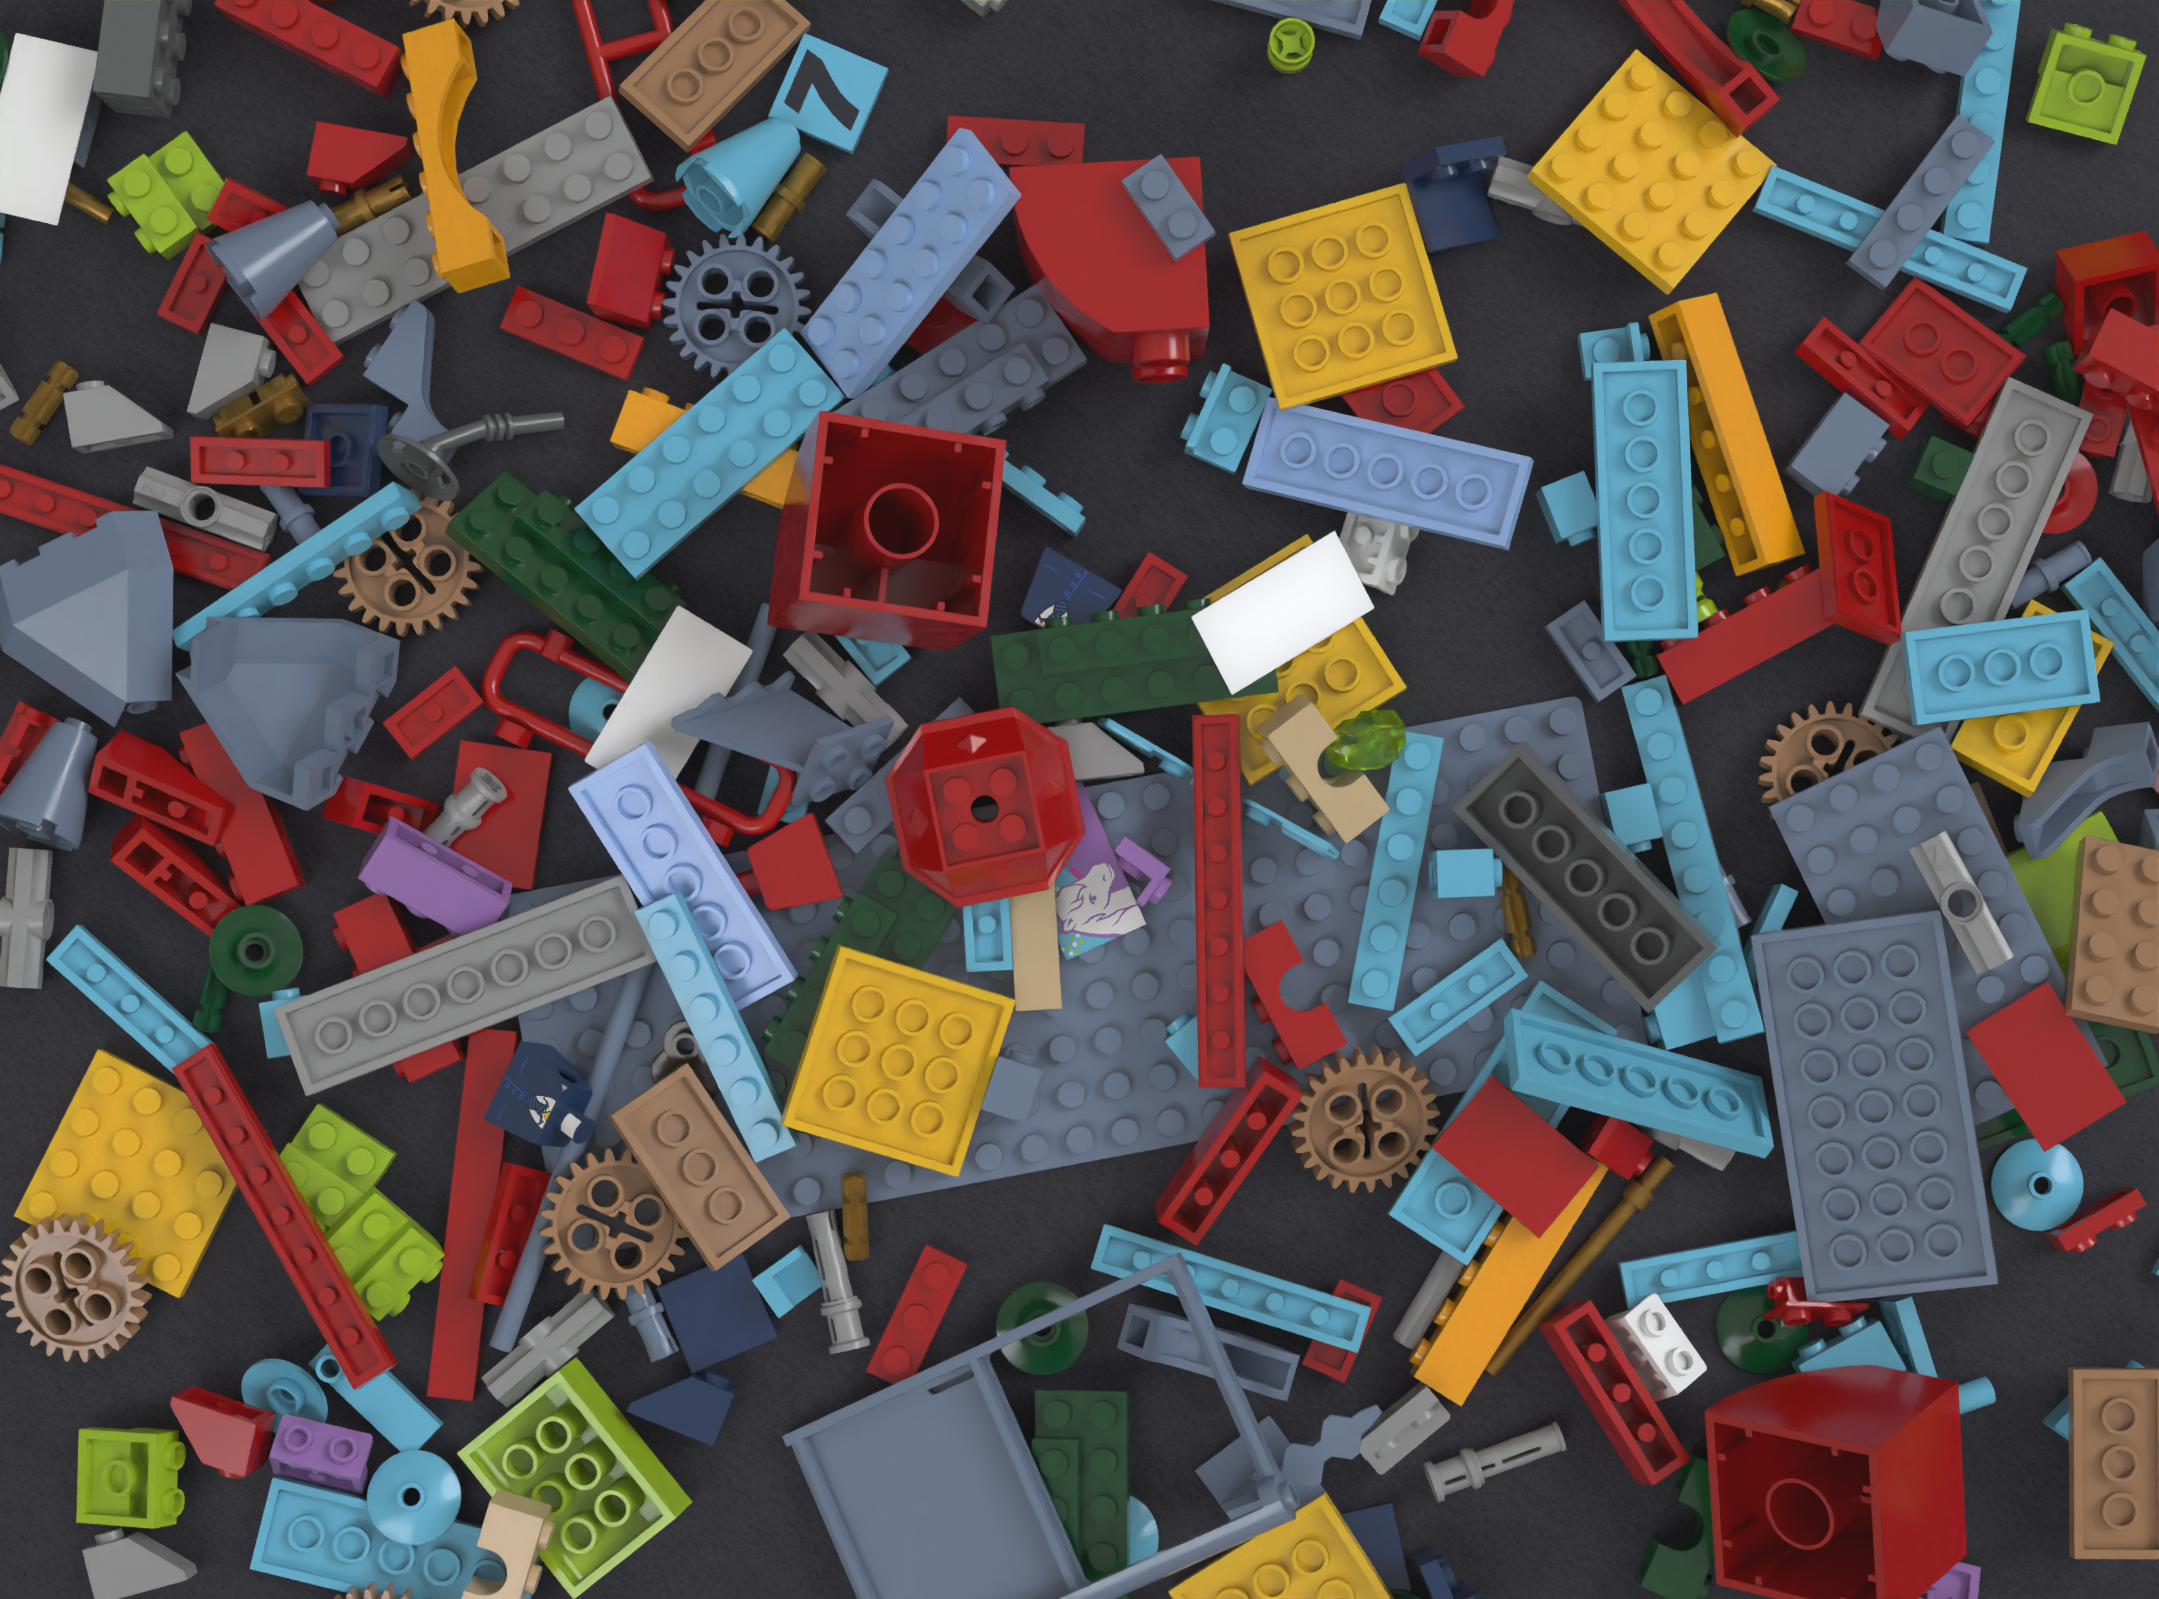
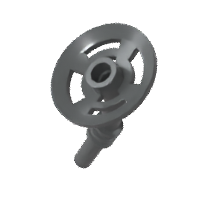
[377,412,564,501]

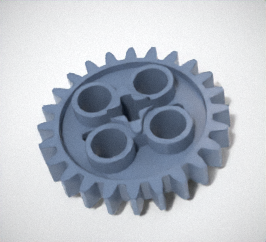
[662,233,813,381]

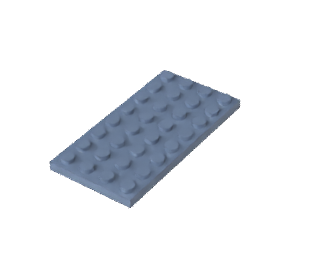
[1769,726,2109,1126]
[1751,909,1999,1302]

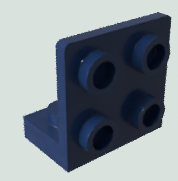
[1400,136,1507,253]

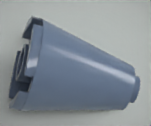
[205,200,340,321]
[0,717,98,851]

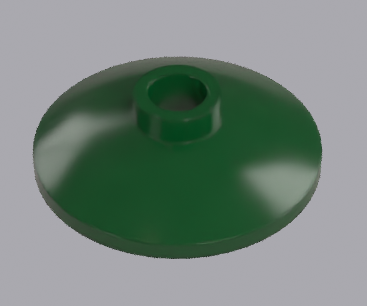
[1726,9,1807,83]
[208,905,303,997]
[996,1281,1089,1375]
[1715,1284,1809,1374]

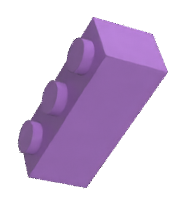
[358,816,513,938]

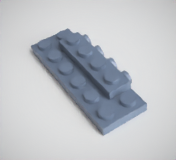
[804,284,1087,435]

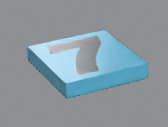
[768,33,889,155]

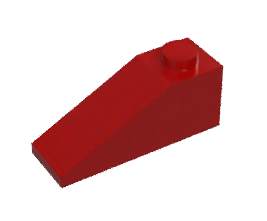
[87,730,227,847]
[110,813,246,938]

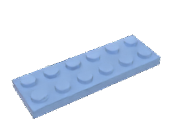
[800,128,1022,399]
[1242,397,1534,550]
[568,739,798,1011]

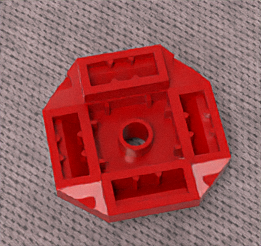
[885,706,1086,908]

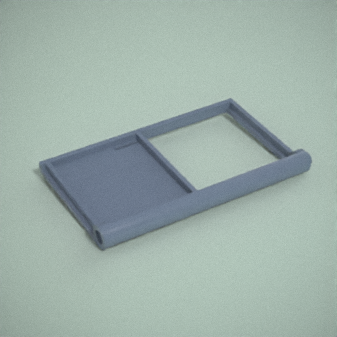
[782,1252,1300,1599]

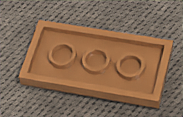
[619,0,811,153]
[2065,836,2159,1034]
[608,1063,790,1271]
[2068,1367,2159,1559]

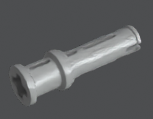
[422,767,507,847]
[806,1210,871,1354]
[1423,1421,1567,1503]

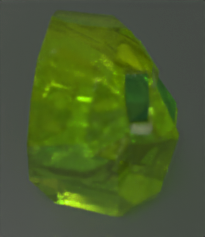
[1324,710,1406,770]

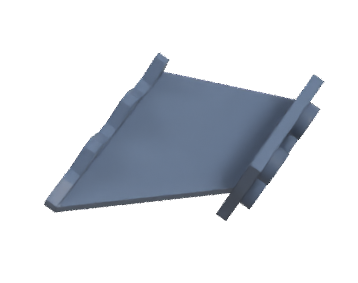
[670,671,894,807]
[1195,1404,1382,1520]

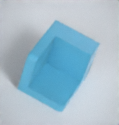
[752,1244,822,1318]

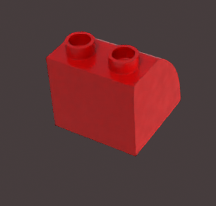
[1009,157,1210,383]
[767,411,1006,652]
[1705,1365,1967,1599]

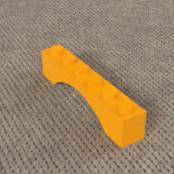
[400,18,510,294]

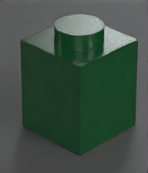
[1902,436,1974,503]

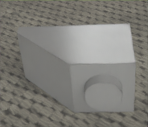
[187,323,277,421]
[63,381,174,454]
[1048,718,1144,782]
[82,1527,197,1599]

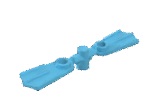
[1097,717,1340,859]

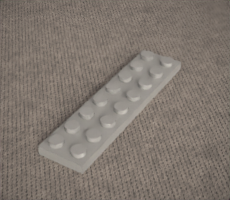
[298,96,654,346]
[1858,377,2094,744]
[273,874,658,1096]

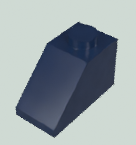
[627,1369,738,1446]

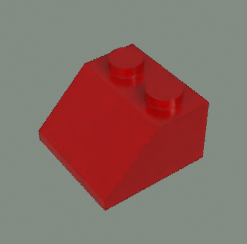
[587,213,676,331]
[2055,230,2159,356]

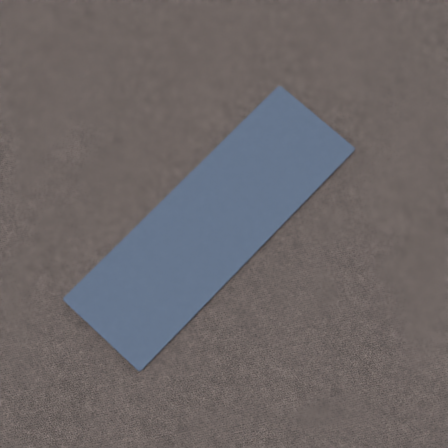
[500,697,1648,1250]

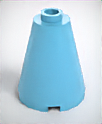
[675,117,801,238]

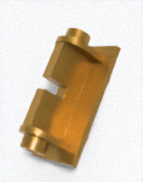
[213,372,312,438]

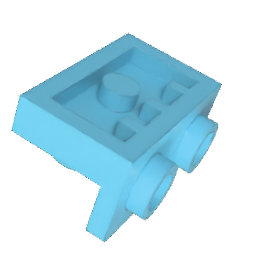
[1180,363,1272,474]

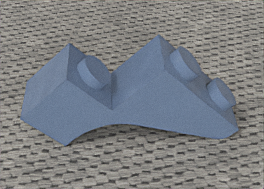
[846,179,1015,324]
[363,298,459,465]
[2014,722,2159,860]
[1117,1303,1300,1401]

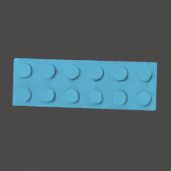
[574,328,847,580]
[1591,360,1698,642]
[1387,980,1618,1266]
[1503,1008,1774,1158]
[250,1475,542,1599]

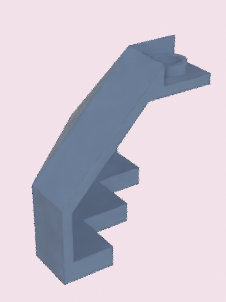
[0,510,173,728]
[175,617,400,811]

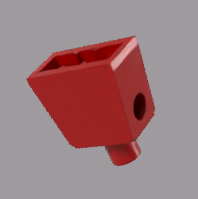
[735,813,845,911]

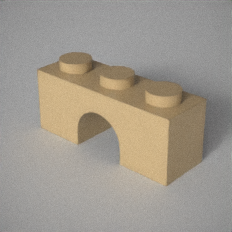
[1256,694,1390,844]
[461,1489,555,1599]

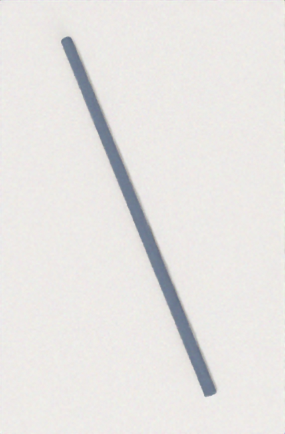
[489,603,778,1353]

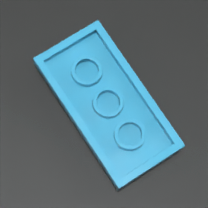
[1900,609,2100,726]

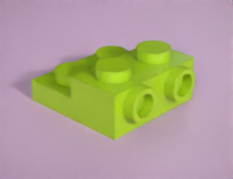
[2025,23,2147,145]
[107,131,224,261]
[279,1103,397,1234]
[324,1185,445,1322]
[76,1427,186,1529]

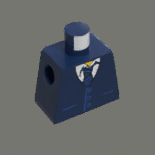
[1019,546,1122,630]
[483,1041,595,1148]

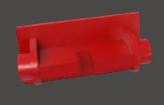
[2079,380,2128,459]
[0,701,61,795]
[1763,1276,1869,1327]

